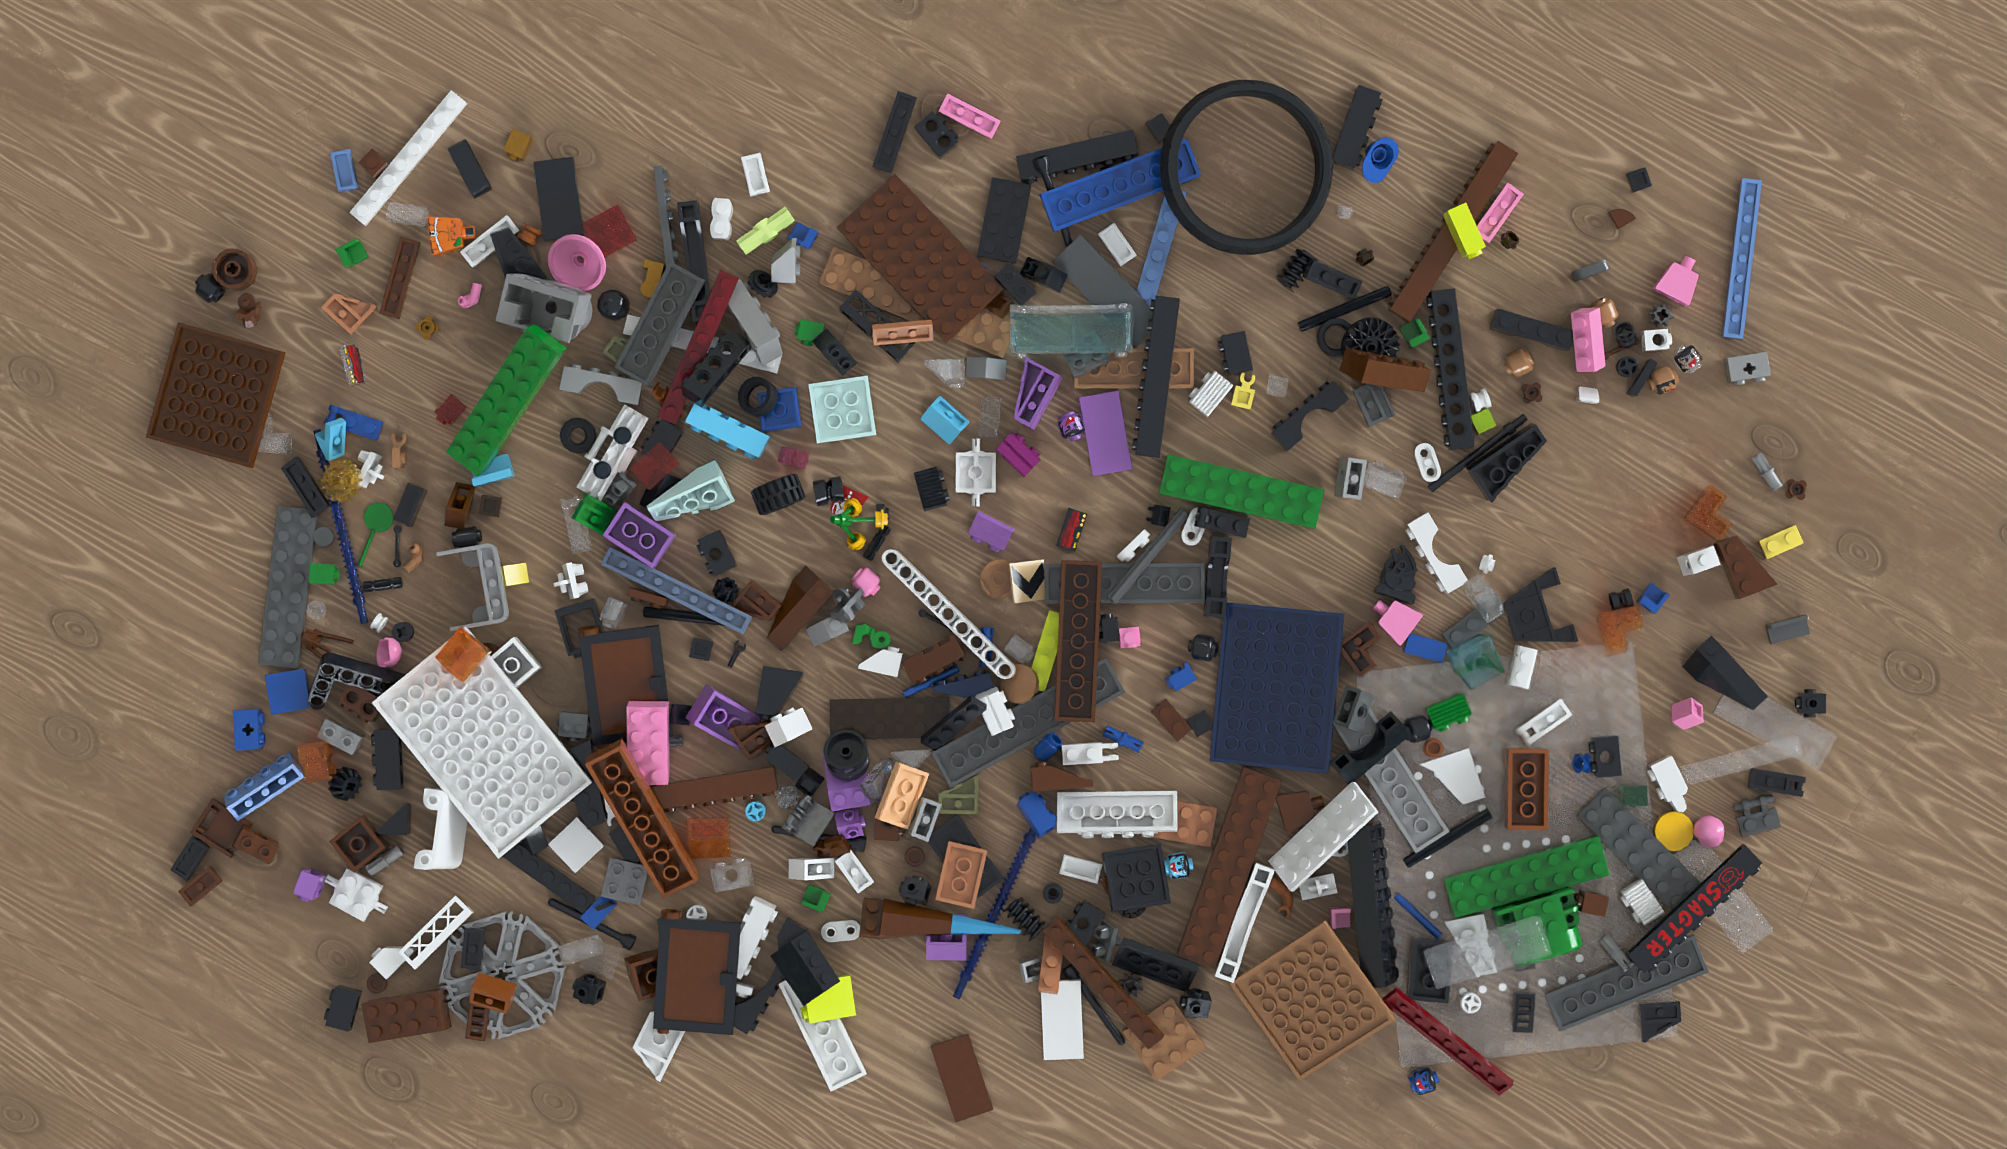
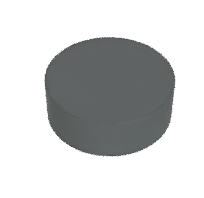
[313,527,334,547]

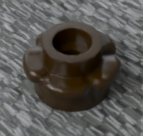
[1501,231,1519,249]
[1355,249,1374,266]

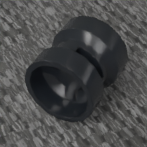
[1614,322,1637,348]
[1609,588,1634,613]

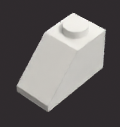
[858,646,903,677]
[789,858,834,880]
[369,946,417,979]

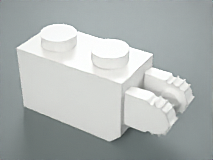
[1062,742,1119,765]
[1647,755,1688,812]

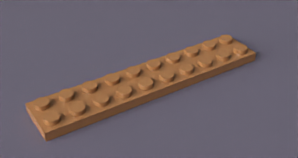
[819,247,1018,359]

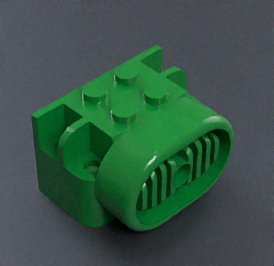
[1490,886,1583,966]

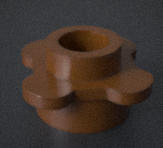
[1521,382,1542,404]
[1785,479,1807,500]

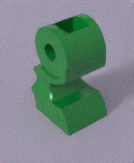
[852,623,890,649]

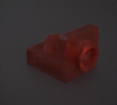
[434,394,467,425]

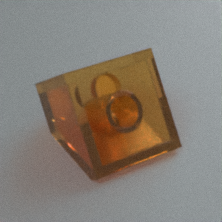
[435,626,492,683]

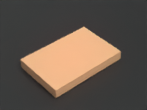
[875,762,929,830]

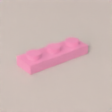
[938,93,1001,139]
[1477,183,1524,244]

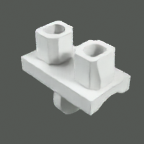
[349,450,384,488]
[553,562,588,600]
[1299,873,1338,900]

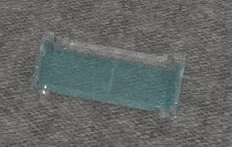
[1010,304,1134,358]

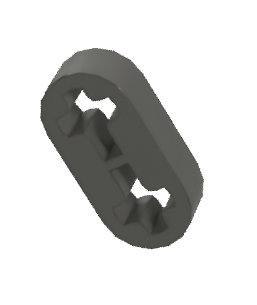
[1571,259,1610,282]

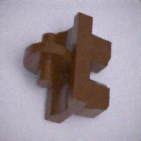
[236,293,262,328]

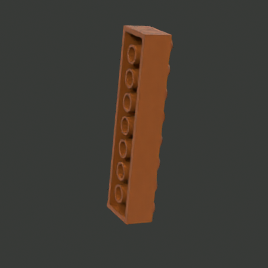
[585,739,699,898]

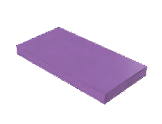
[1079,391,1132,476]

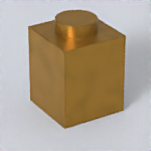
[503,129,533,162]

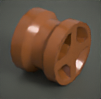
[516,223,541,246]

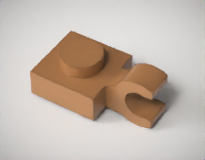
[391,434,408,468]

